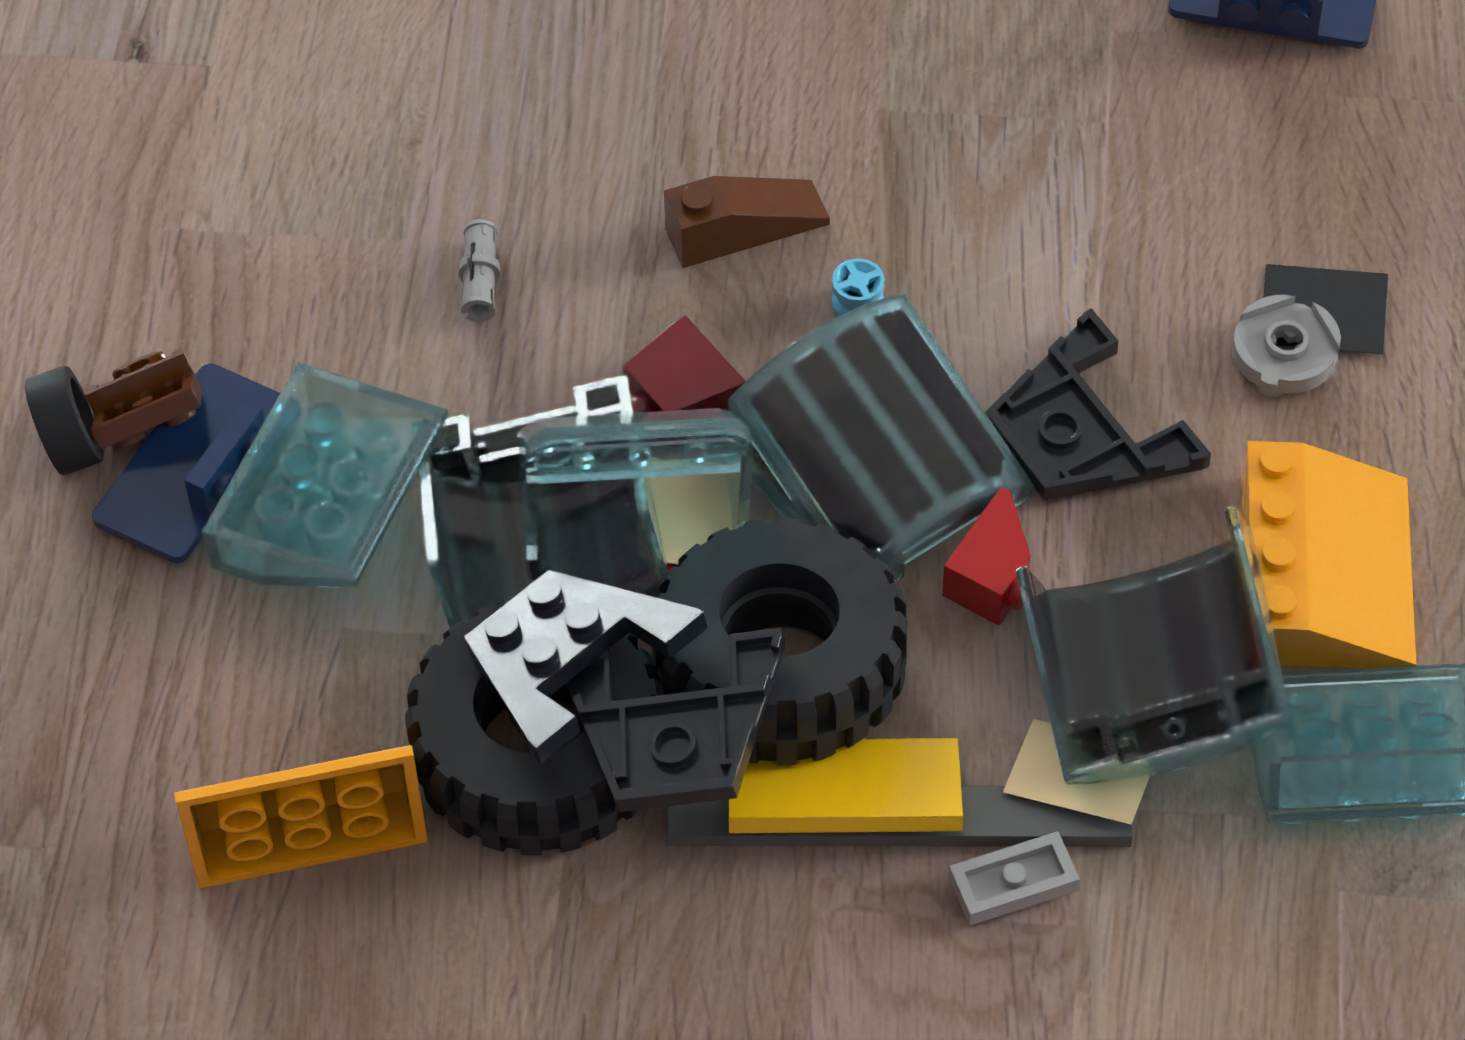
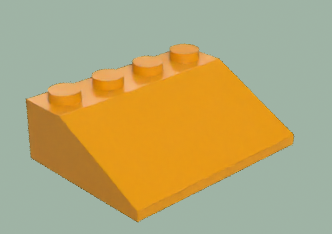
[1241,441,1416,671]
[174,745,428,889]

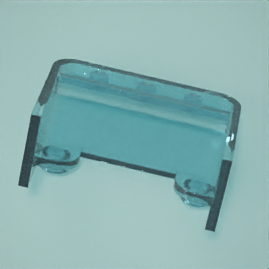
[519,408,753,561]

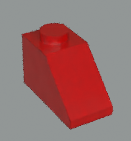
[942,487,1033,626]

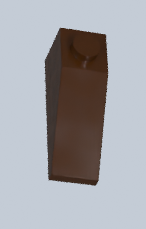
[664,176,830,268]

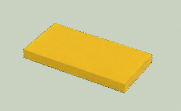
[729,738,963,833]

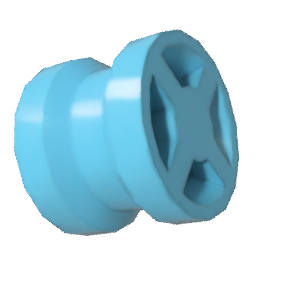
[831,258,885,326]

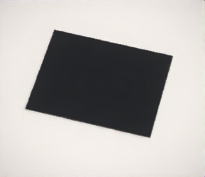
[1263,264,1388,354]

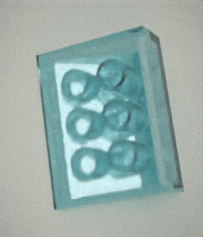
[202,362,448,588]
[1242,663,1465,825]

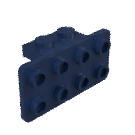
[1168,0,1376,49]
[92,363,294,563]

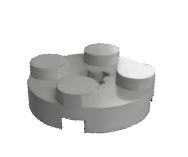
[1231,294,1341,398]

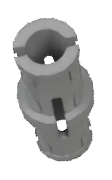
[458,219,501,322]

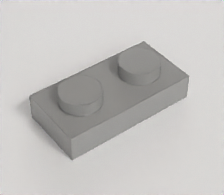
[948,831,1080,926]

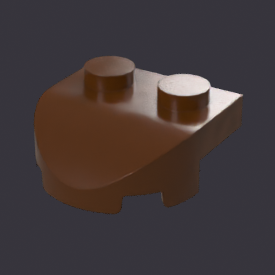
[85,348,202,449]

